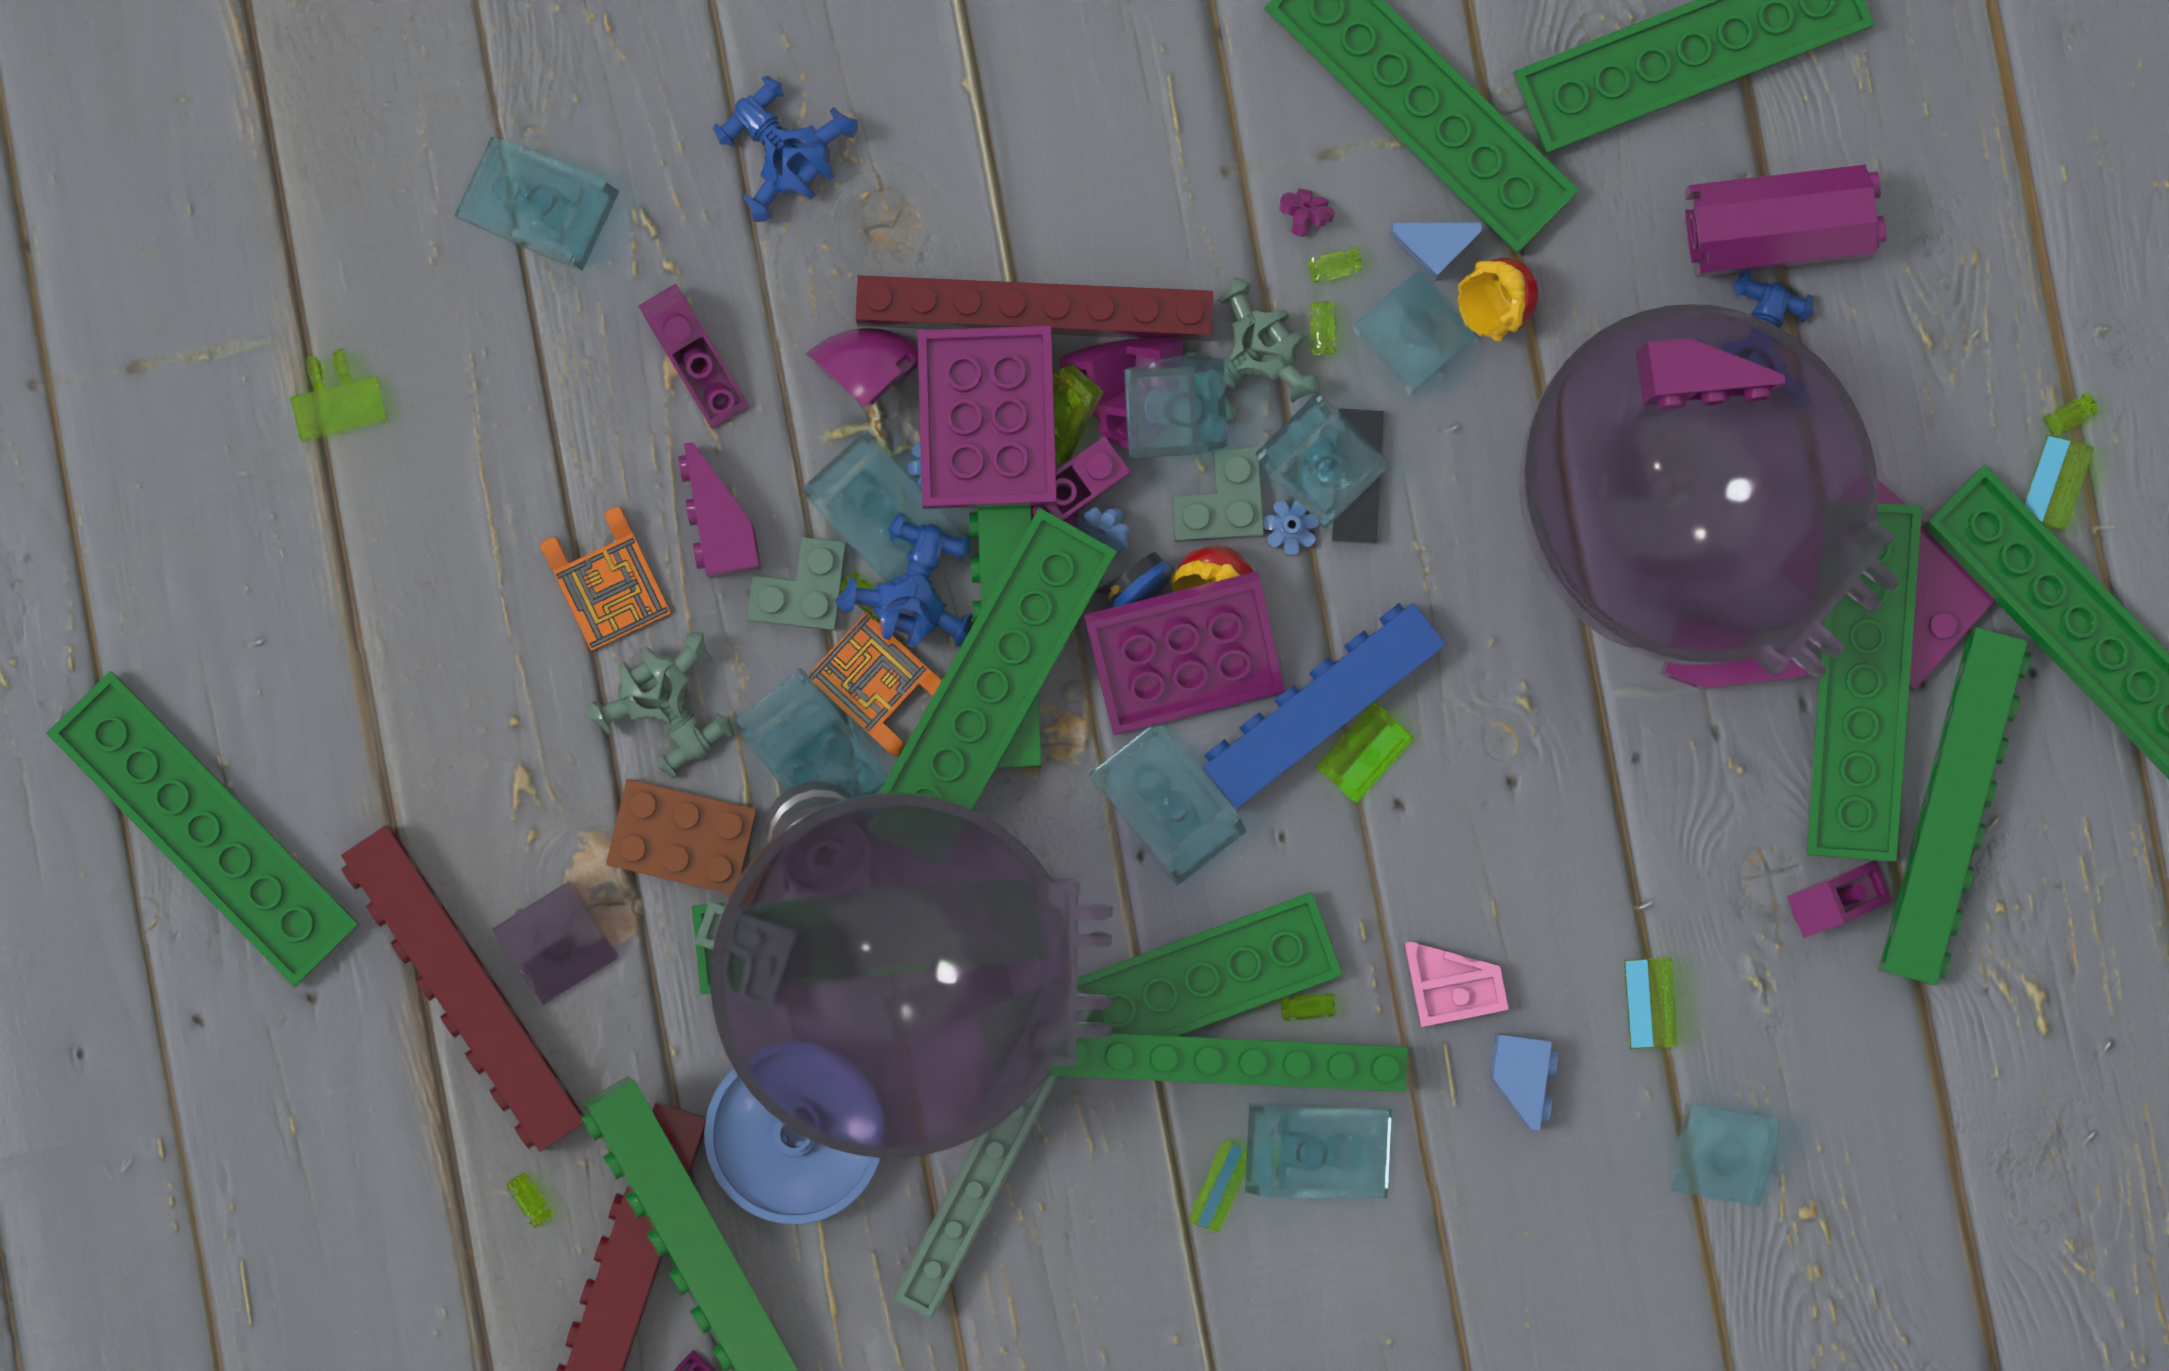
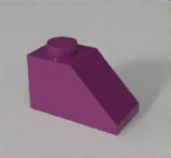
[1787,860,1893,938]

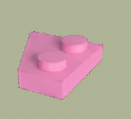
[1404,942,1509,1027]

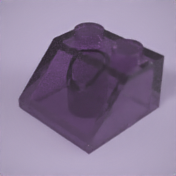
[492,881,620,1005]

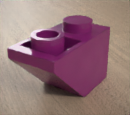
[1045,436,1130,521]

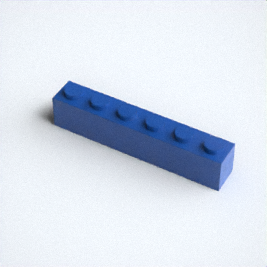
[1202,603,1446,810]

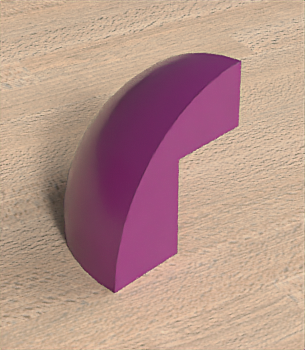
[806,328,918,411]
[1058,337,1183,452]

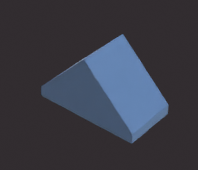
[1390,222,1482,281]

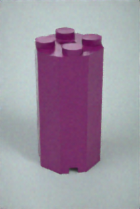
[1685,164,1886,278]

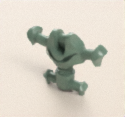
[1182,278,1320,426]
[585,632,735,778]

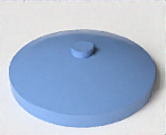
[704,1044,884,1224]

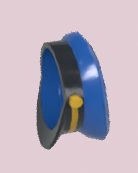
[1095,552,1174,607]

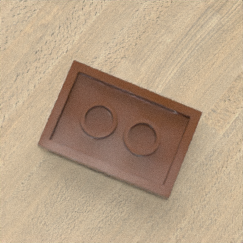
[606,779,757,896]

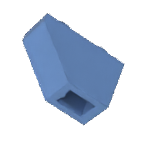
[1489,1034,1558,1131]

